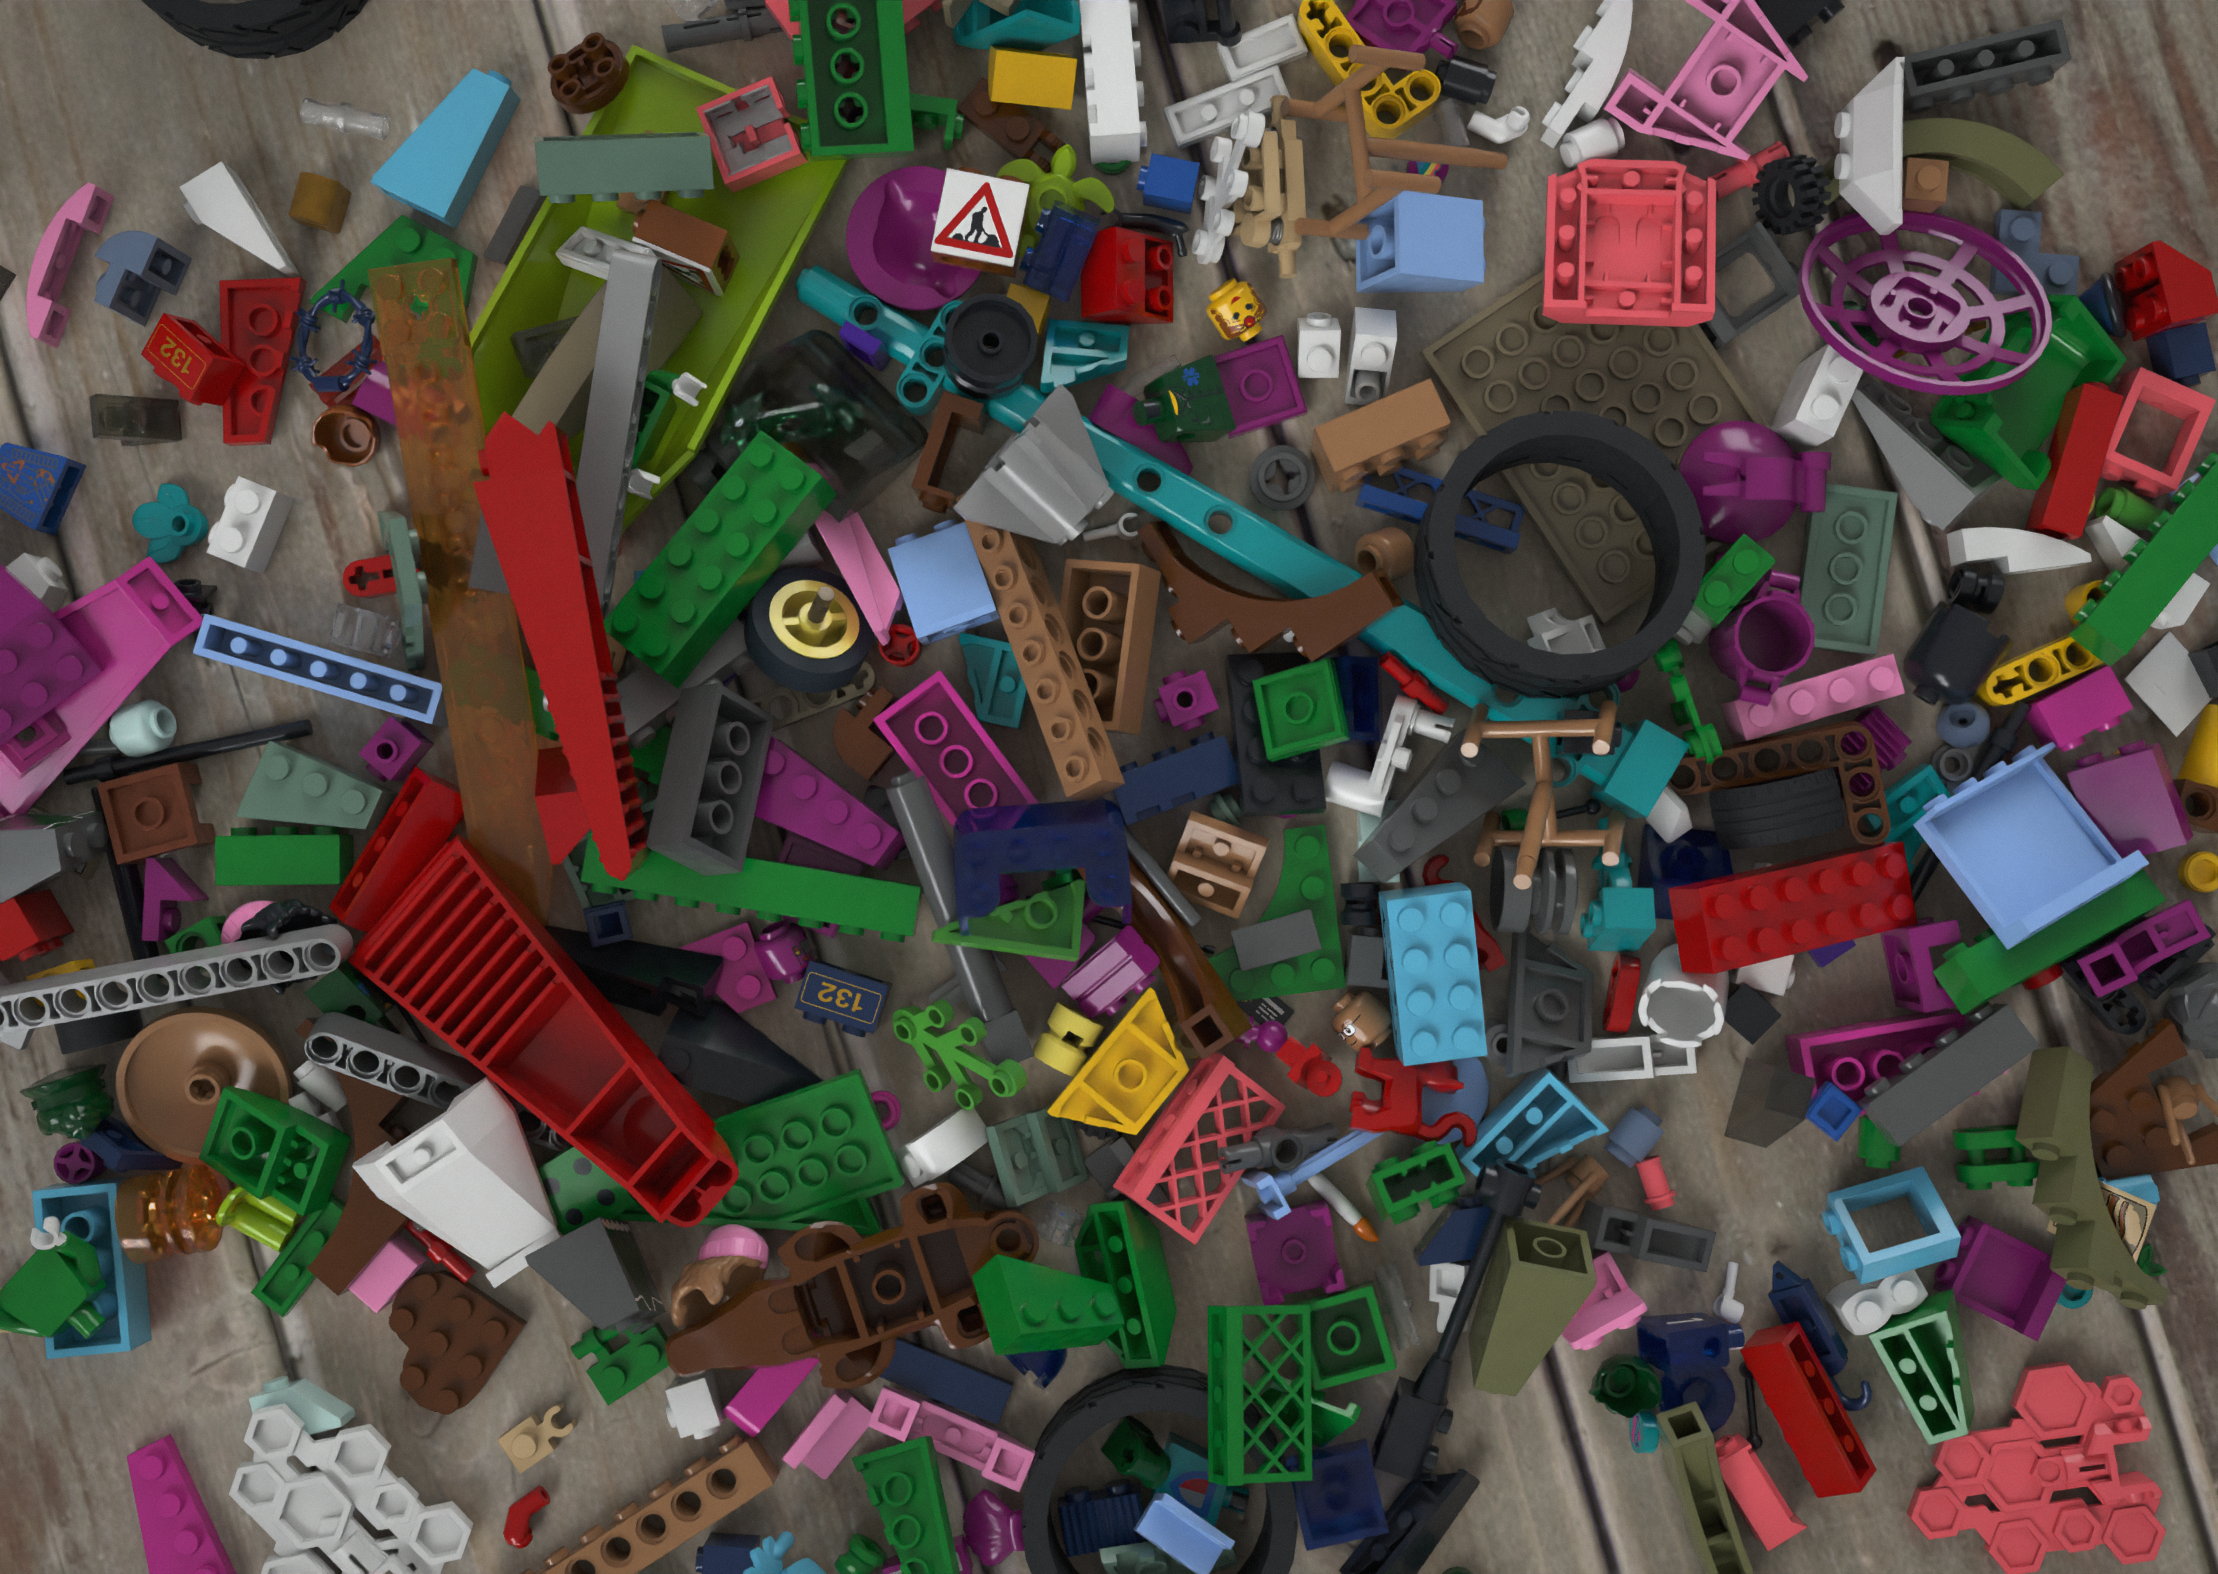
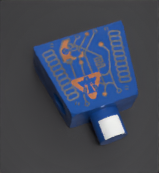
[0,442,87,536]

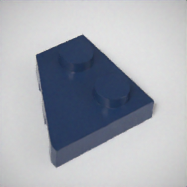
[79,1116,183,1173]

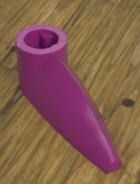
[1088,383,1193,476]

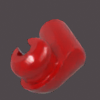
[503,1485,550,1549]

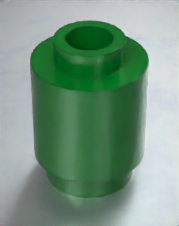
[1857,1114,1901,1169]

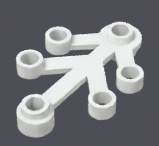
[1192,110,1265,265]

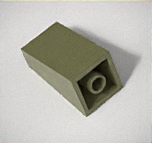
[1468,1215,1597,1396]

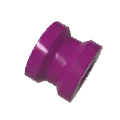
[54,1140,107,1184]

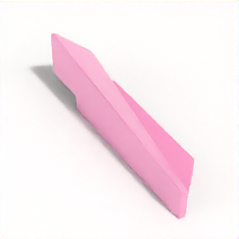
[806,463,904,646]

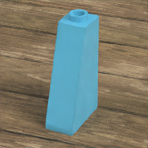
[370,68,521,229]

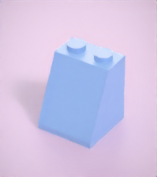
[1356,191,1486,293]
[888,519,1001,646]

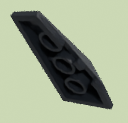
[657,999,824,1105]

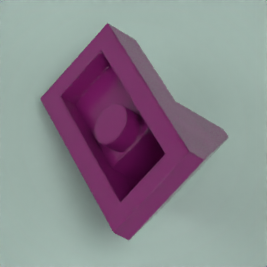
[142,857,209,941]

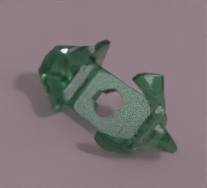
[720,383,866,453]

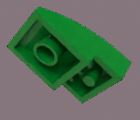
[199,1086,352,1216]

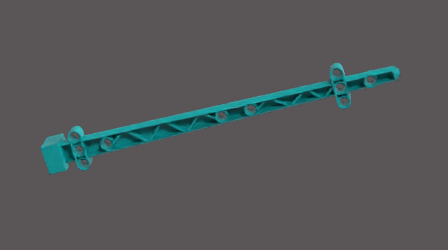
[795,265,1690,819]

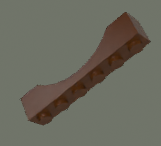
[1065,825,1253,1060]

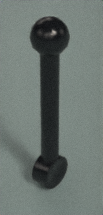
[1739,1362,1763,1450]

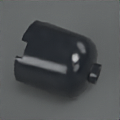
[1903,601,2014,706]

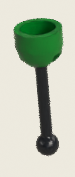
[1501,799,1601,830]

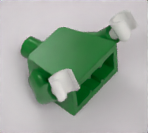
[627,370,707,500]
[0,1216,107,1339]

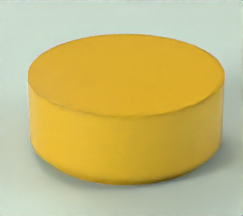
[2178,851,2218,893]

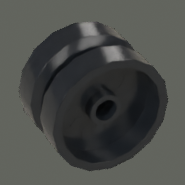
[942,293,1038,400]

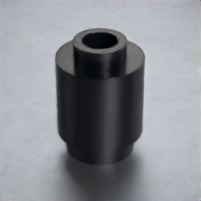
[1435,55,1497,106]

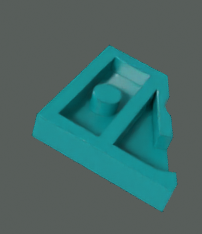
[1040,319,1130,393]
[959,632,1029,730]
[1862,763,1952,874]

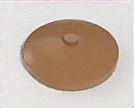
[115,1006,292,1166]

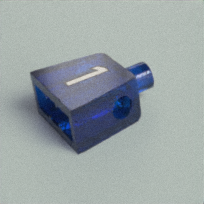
[1636,1313,1745,1376]

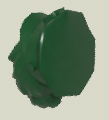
[20,1063,114,1139]

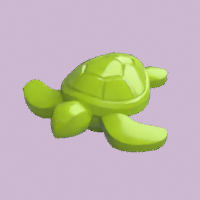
[997,144,1115,270]

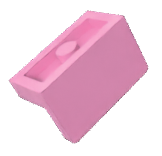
[782,1388,873,1480]

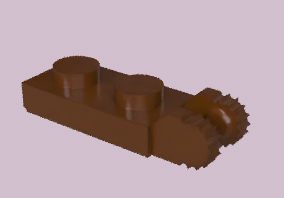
[957,77,1066,174]

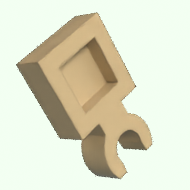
[497,1401,577,1474]

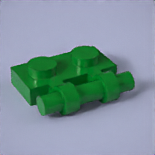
[571,1323,669,1406]

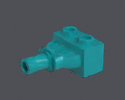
[1580,817,1656,952]

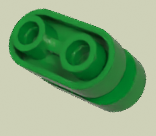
[1952,1124,2040,1190]

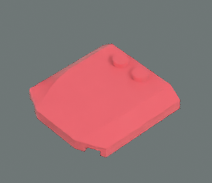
[1542,159,1716,327]

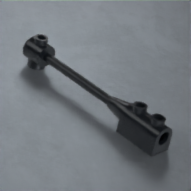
[1372,1159,1542,1480]

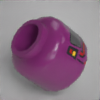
[754,920,815,984]

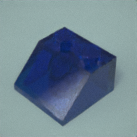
[1637,824,1733,920]

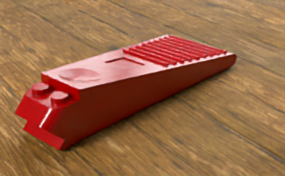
[472,411,649,881]
[348,834,739,1227]

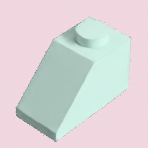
[249,1376,356,1435]

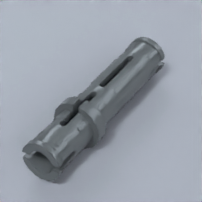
[661,7,783,53]

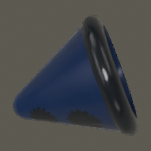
[2078,272,2127,339]

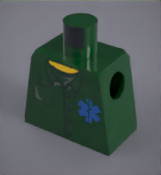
[1133,354,1237,443]
[304,955,401,1034]

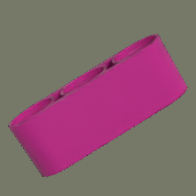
[721,1330,820,1439]

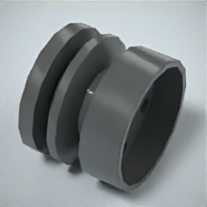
[1490,846,1578,935]

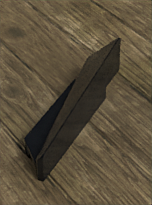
[542,924,723,1018]
[1339,1469,1480,1574]

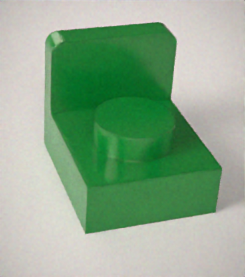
[910,93,964,151]

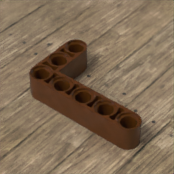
[1666,721,1890,845]

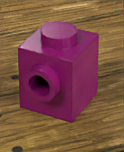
[359,716,434,782]

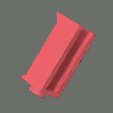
[1715,1433,1807,1552]

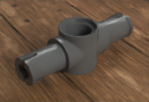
[1218,1122,1339,1174]

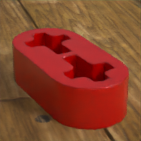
[343,555,426,599]
[1602,954,1641,1034]

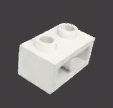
[206,476,294,574]

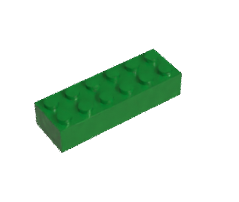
[604,430,837,689]

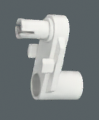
[1324,694,1456,818]

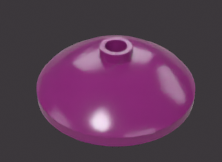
[1677,421,1798,545]

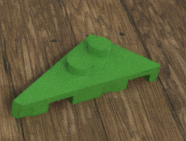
[932,879,1085,962]

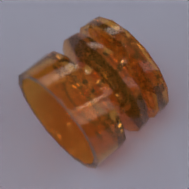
[115,1164,224,1264]

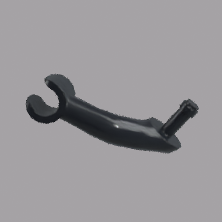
[1100,207,1190,257]

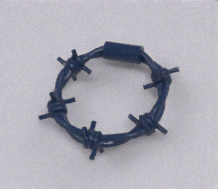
[290,279,379,393]

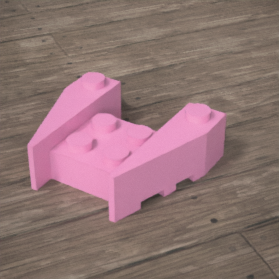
[1604,0,1808,161]

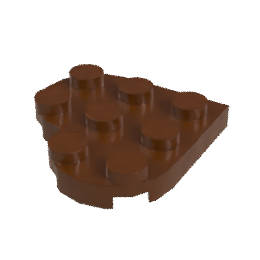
[389,1270,528,1415]

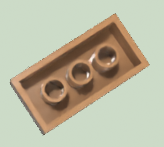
[1059,559,1161,736]

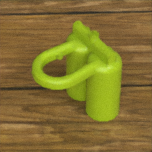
[216,1185,303,1253]

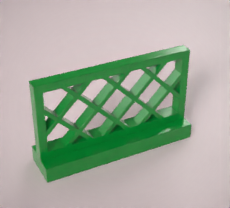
[1208,1305,1313,1486]

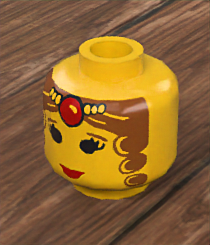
[1206,278,1267,342]

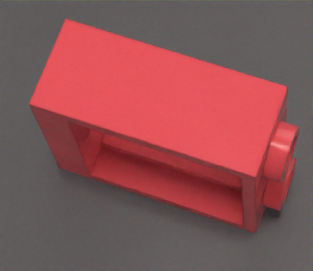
[2100,367,2216,498]

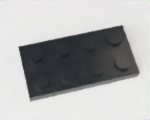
[1224,652,1327,817]

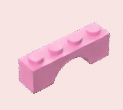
[1721,654,1905,743]

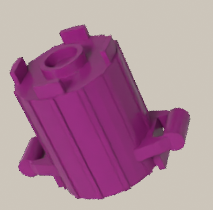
[1708,569,1815,707]

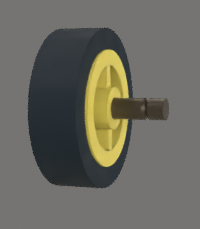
[744,567,875,693]

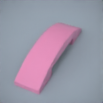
[26,182,114,348]
[867,1386,1036,1492]

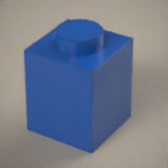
[1137,153,1200,214]

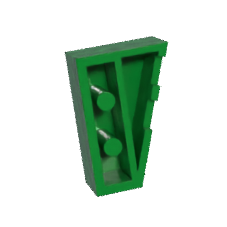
[1868,1288,1975,1445]

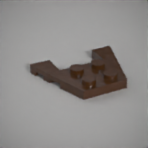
[2090,1018,2218,1180]

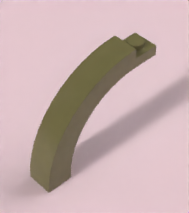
[1822,118,2064,210]

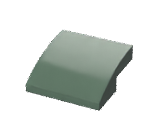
[985,1105,1089,1208]

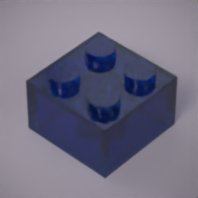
[1286,1438,1389,1551]

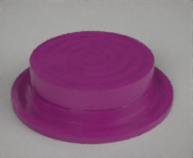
[846,166,982,311]

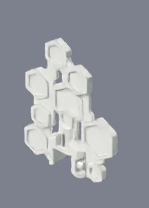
[229,1403,474,1574]

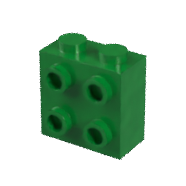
[1366,1140,1466,1225]

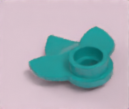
[132,483,209,564]

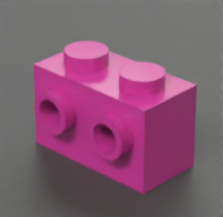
[2026,665,2133,752]

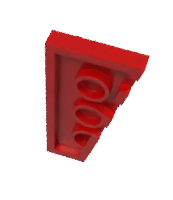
[219,277,307,446]

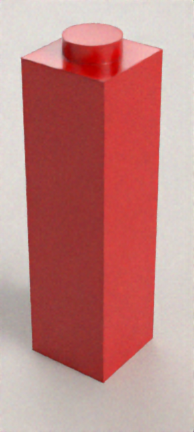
[2025,382,2124,542]

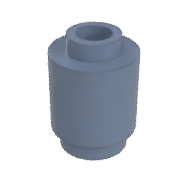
[1604,1105,1665,1169]

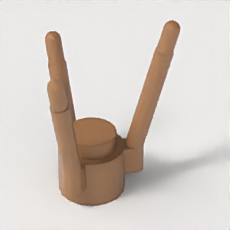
[2155,1075,2218,1165]
[1534,1154,1610,1228]

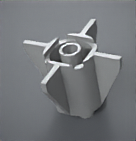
[953,383,1114,546]

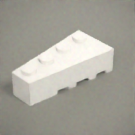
[1079,0,1147,165]

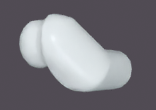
[1466,106,1530,144]

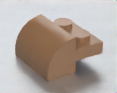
[1166,810,1269,919]

